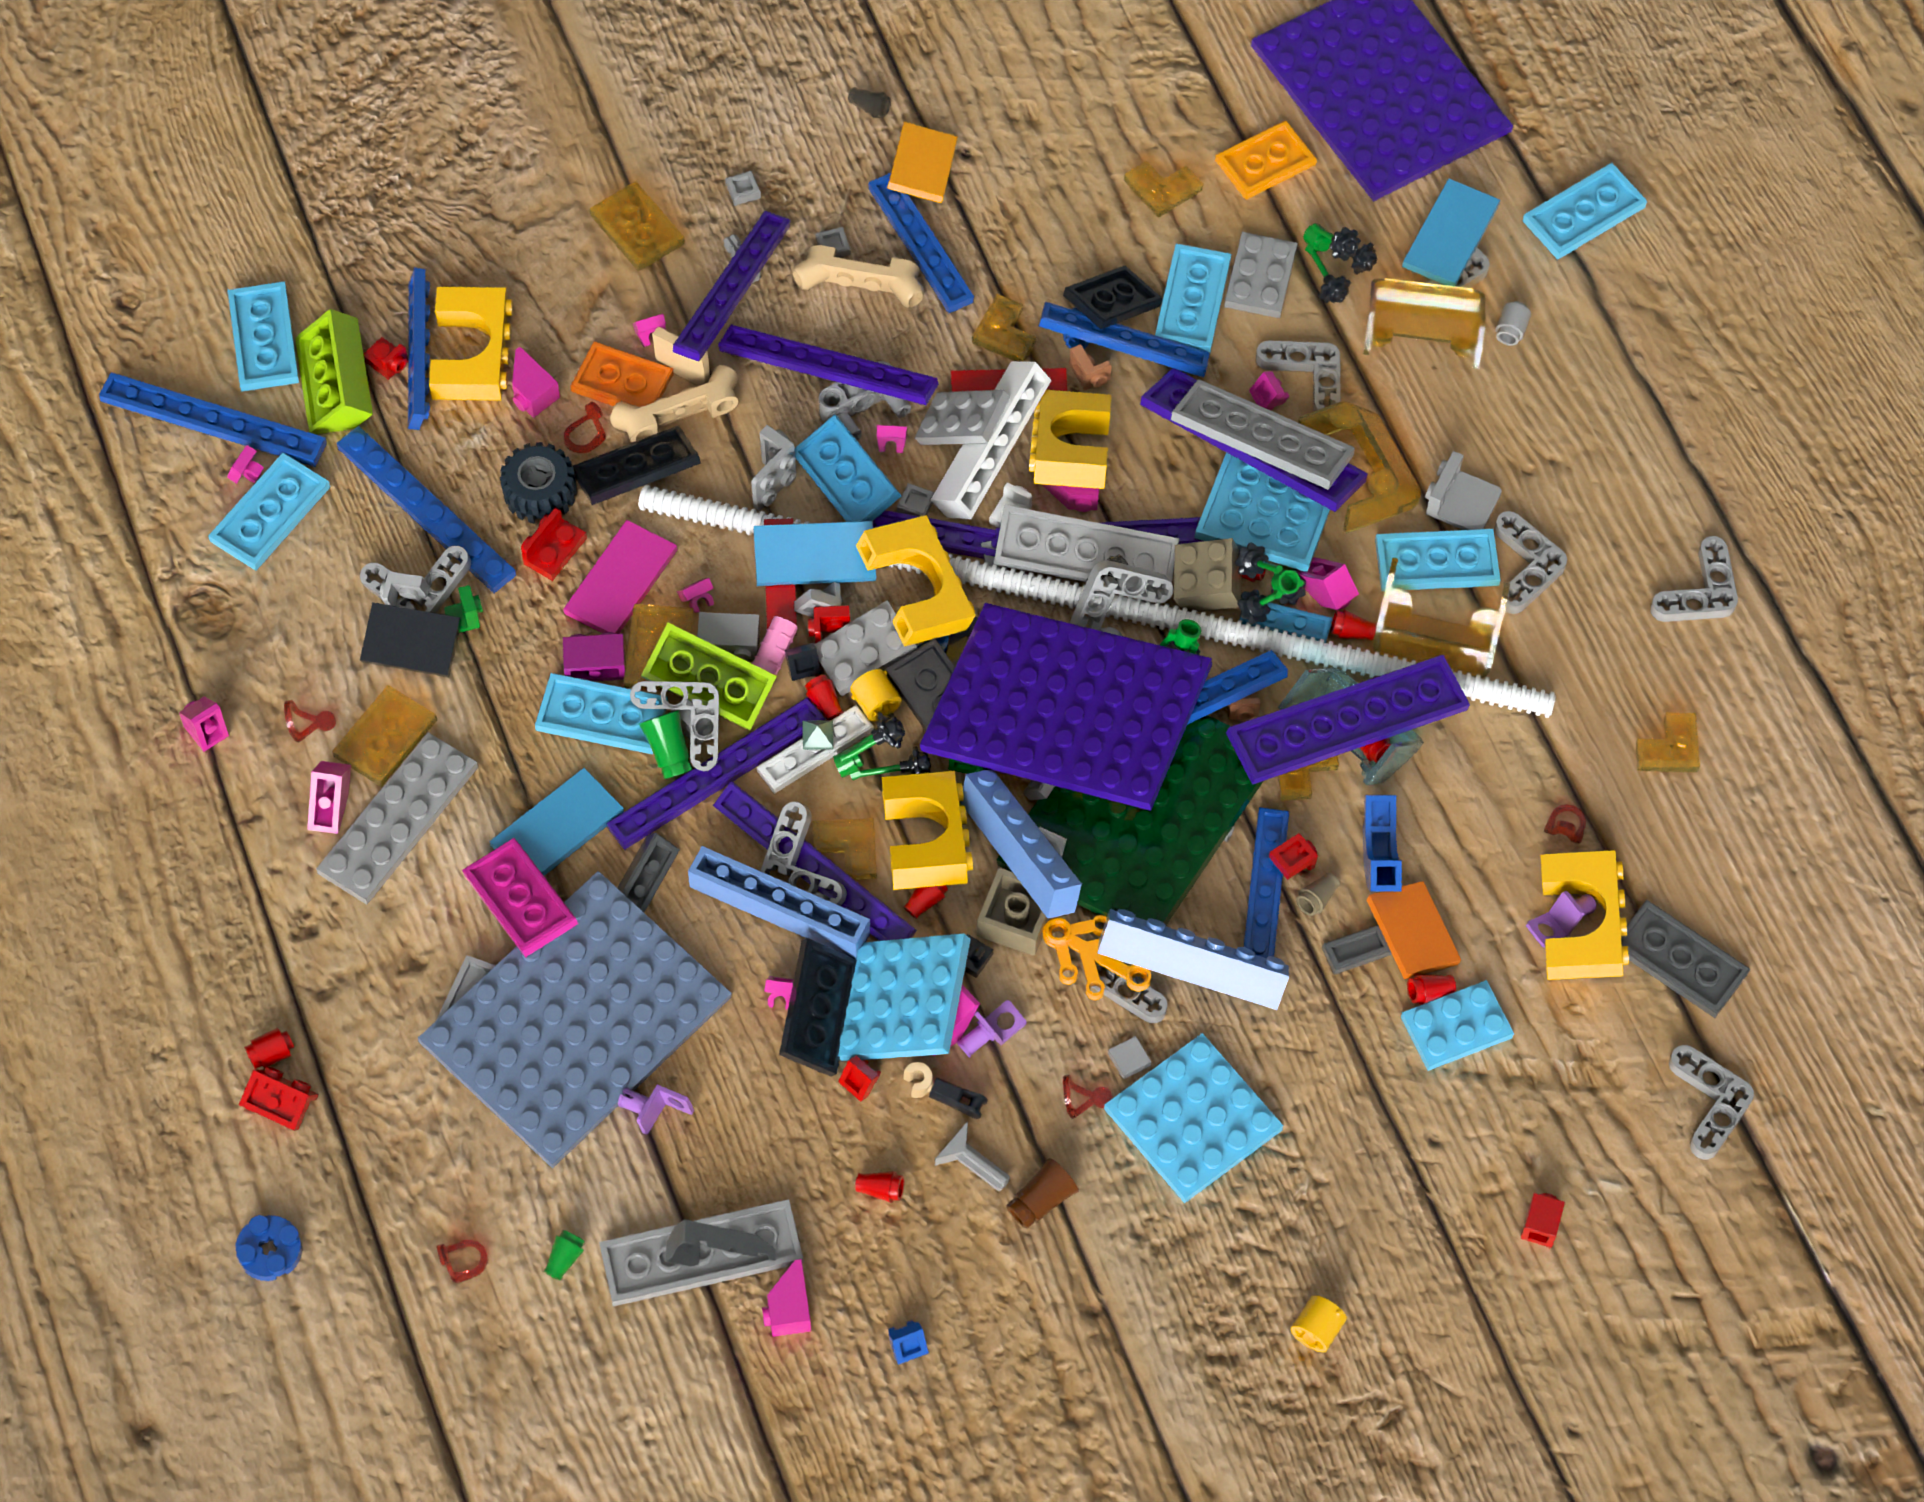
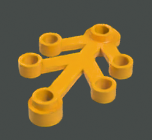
[1042,915,1151,1000]

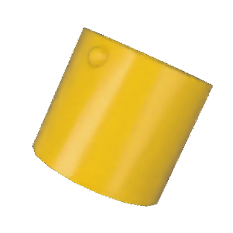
[850,669,902,722]
[1291,1295,1347,1353]

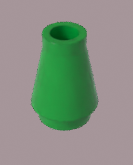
[543,1230,585,1281]

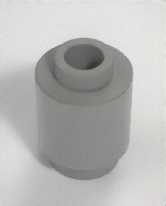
[1496,301,1531,346]

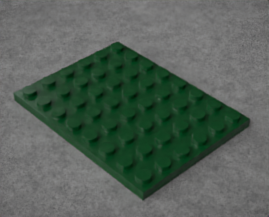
[996,715,1263,926]

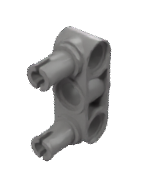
[819,361,911,440]

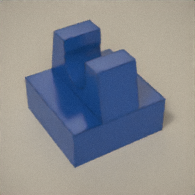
[888,1320,929,1365]

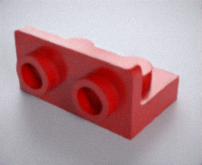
[521,508,587,581]
[239,1066,319,1131]

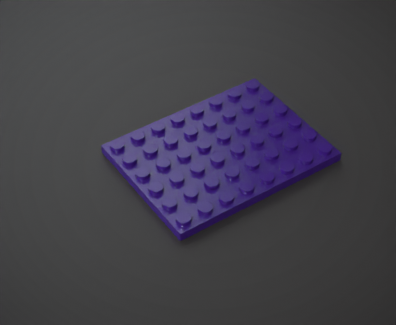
[1251,0,1513,202]
[920,603,1212,811]

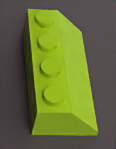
[295,309,373,435]
[641,622,777,730]

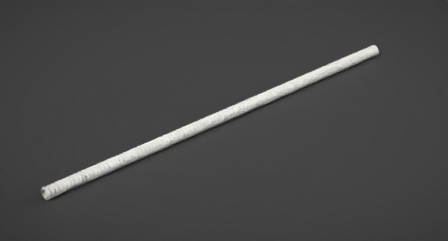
[638,484,1556,718]

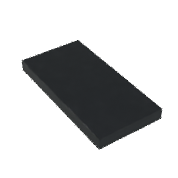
[572,425,701,505]
[779,938,857,1077]

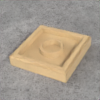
[652,327,710,386]

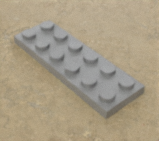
[1171,379,1355,490]
[993,505,1179,592]
[316,732,478,905]
[599,1199,804,1307]

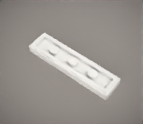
[757,705,874,794]

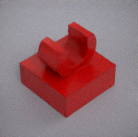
[838,1055,881,1102]

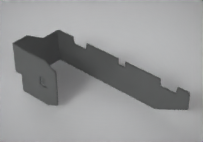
[666,1220,776,1267]

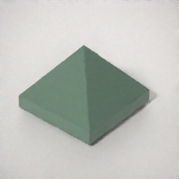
[803,720,833,750]

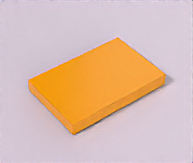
[1215,120,1317,200]
[887,122,958,203]

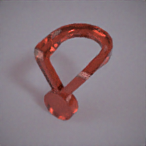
[563,401,606,453]
[284,700,336,742]
[1544,804,1586,844]
[1063,1075,1113,1119]
[437,1239,488,1283]

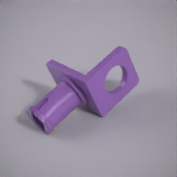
[1526,891,1596,948]
[956,1000,1027,1058]
[618,1085,694,1135]

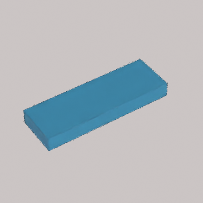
[1239,602,1332,643]

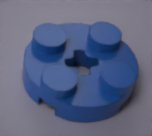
[236,1215,302,1281]

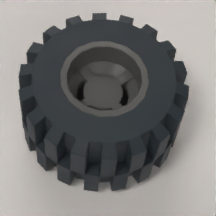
[500,442,577,524]

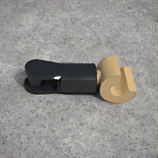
[903,1062,988,1119]

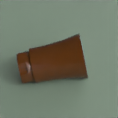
[1006,1158,1079,1229]

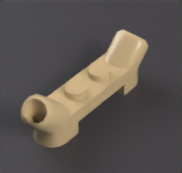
[793,245,925,308]
[610,365,738,443]

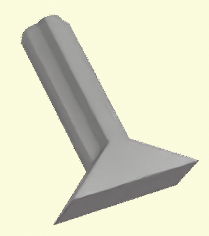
[935,1121,1010,1191]

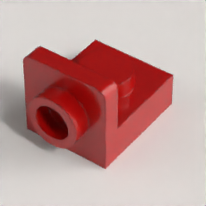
[363,337,408,380]
[808,606,850,644]
[1269,833,1318,880]

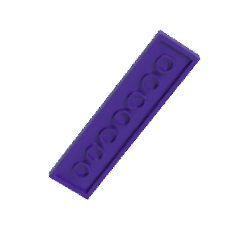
[1140,368,1368,512]
[1226,655,1470,785]

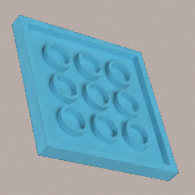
[1195,453,1330,572]
[838,933,971,1061]
[1104,1033,1283,1203]

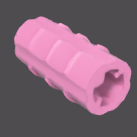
[752,616,798,676]

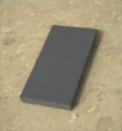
[1621,900,1751,1018]

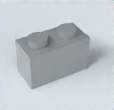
[697,612,760,662]

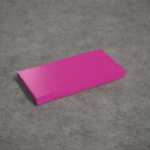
[564,520,677,634]
[462,838,578,957]

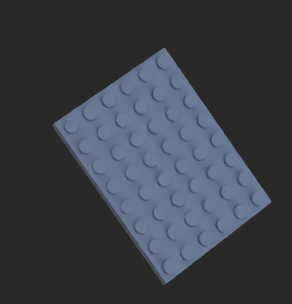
[418,871,732,1169]

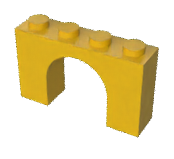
[429,287,513,401]
[1029,390,1112,489]
[856,515,976,647]
[882,771,973,890]
[1541,850,1629,980]

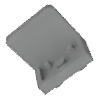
[751,425,796,511]
[1425,451,1502,530]

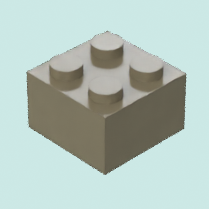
[1174,538,1242,612]
[977,868,1050,956]

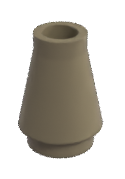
[1296,873,1340,916]

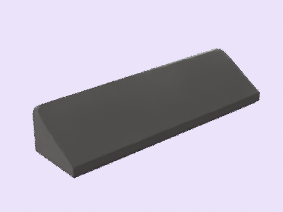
[617,833,680,913]

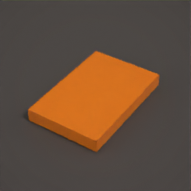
[570,341,674,407]
[1367,881,1461,979]

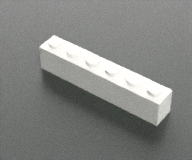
[931,361,1051,519]

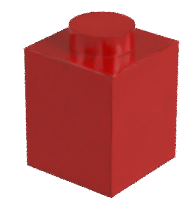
[1520,1193,1565,1248]

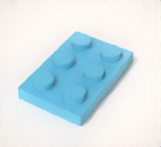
[1401,980,1514,1071]

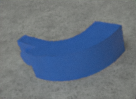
[1363,795,1402,892]

